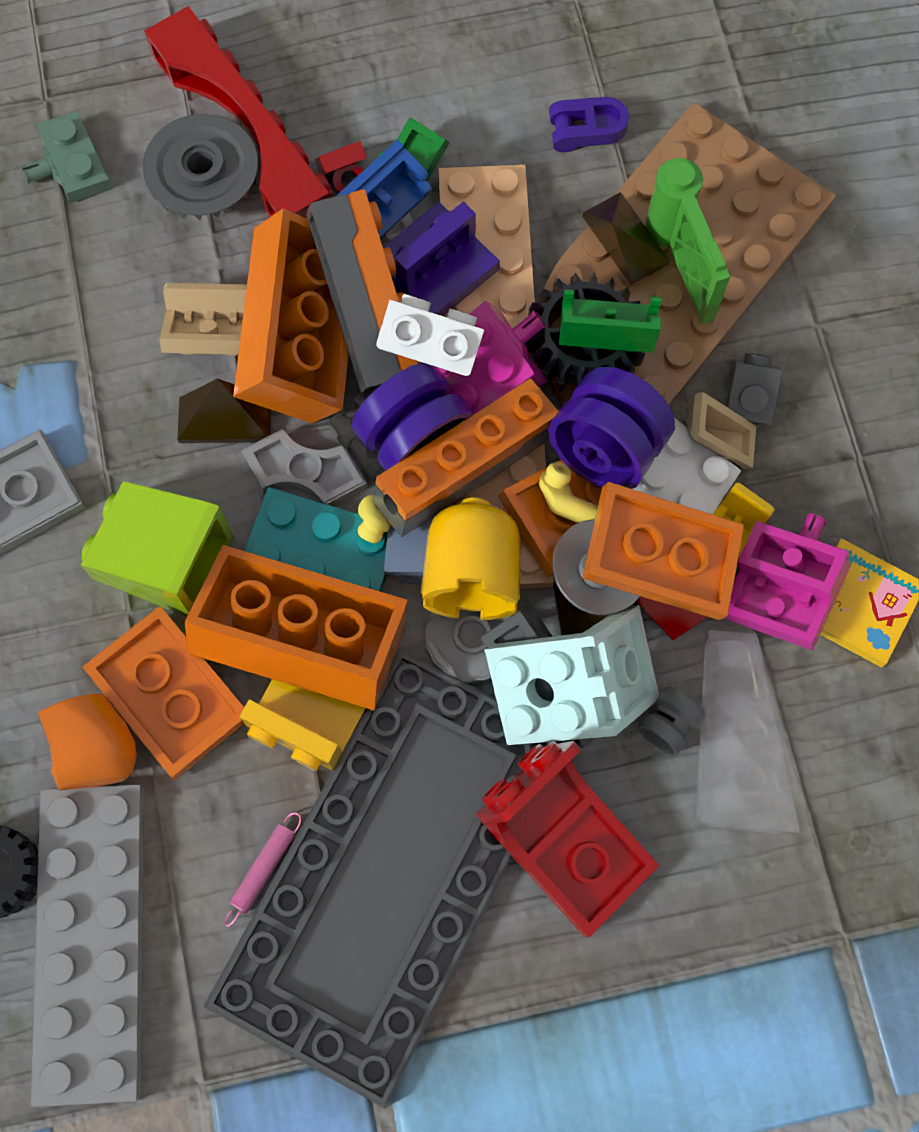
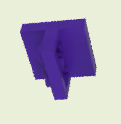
[383,201,500,316]

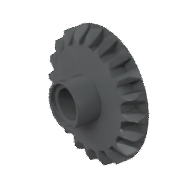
[143,114,259,220]

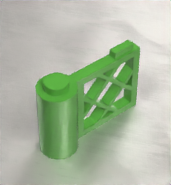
[645,158,730,324]

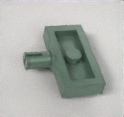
[20,111,111,203]

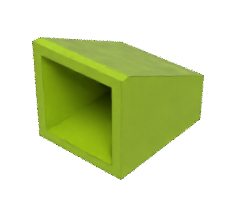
[80,481,234,617]

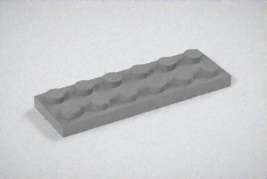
[31,784,144,1107]

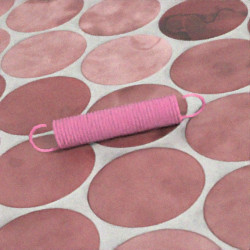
[225,812,301,926]

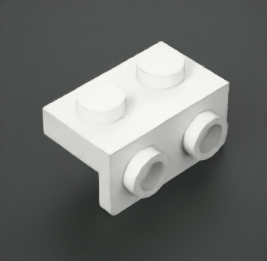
[376,294,484,376]

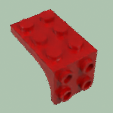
[475,741,659,938]

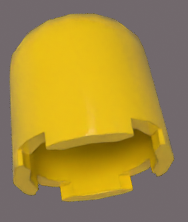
[421,498,521,620]

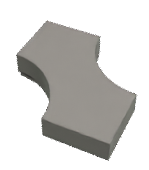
[241,429,368,507]

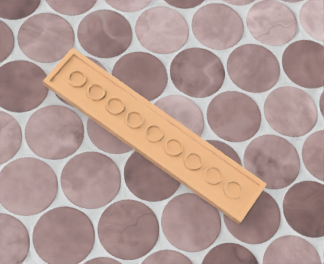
[438,165,554,589]

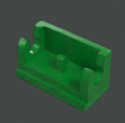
[559,289,662,353]

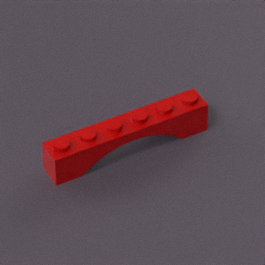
[144,6,333,218]

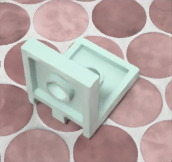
[485,605,659,745]

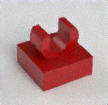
[315,141,367,193]

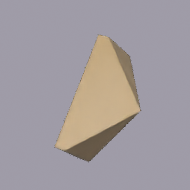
[685,392,756,470]

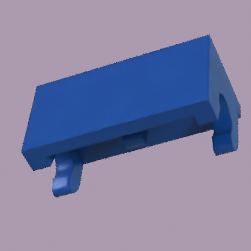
[337,139,432,239]

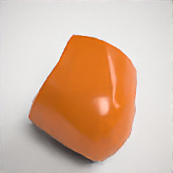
[38,694,137,791]

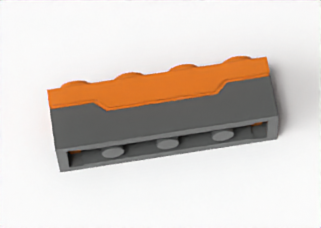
[306,189,421,394]
[373,378,558,538]

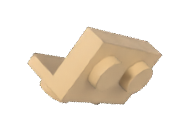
[159,283,247,356]

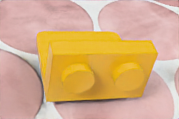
[239,679,367,771]

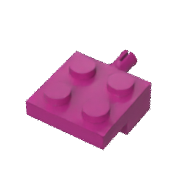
[437,301,547,413]
[724,513,850,651]

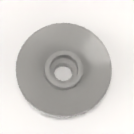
[552,519,640,615]

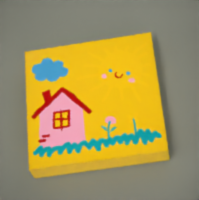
[821,538,919,668]

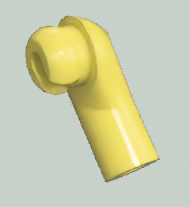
[539,462,598,523]
[357,495,391,544]

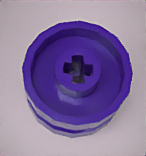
[351,362,475,471]
[548,367,675,489]

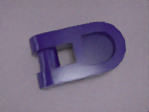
[549,97,629,152]

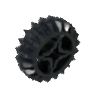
[525,272,645,392]

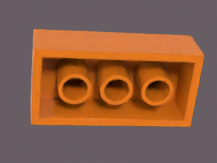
[233,208,349,424]
[185,545,408,710]

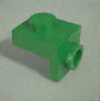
[376,117,450,181]

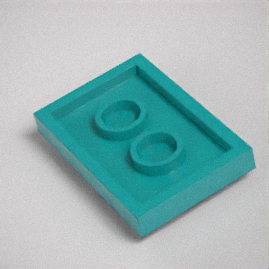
[244,487,388,592]

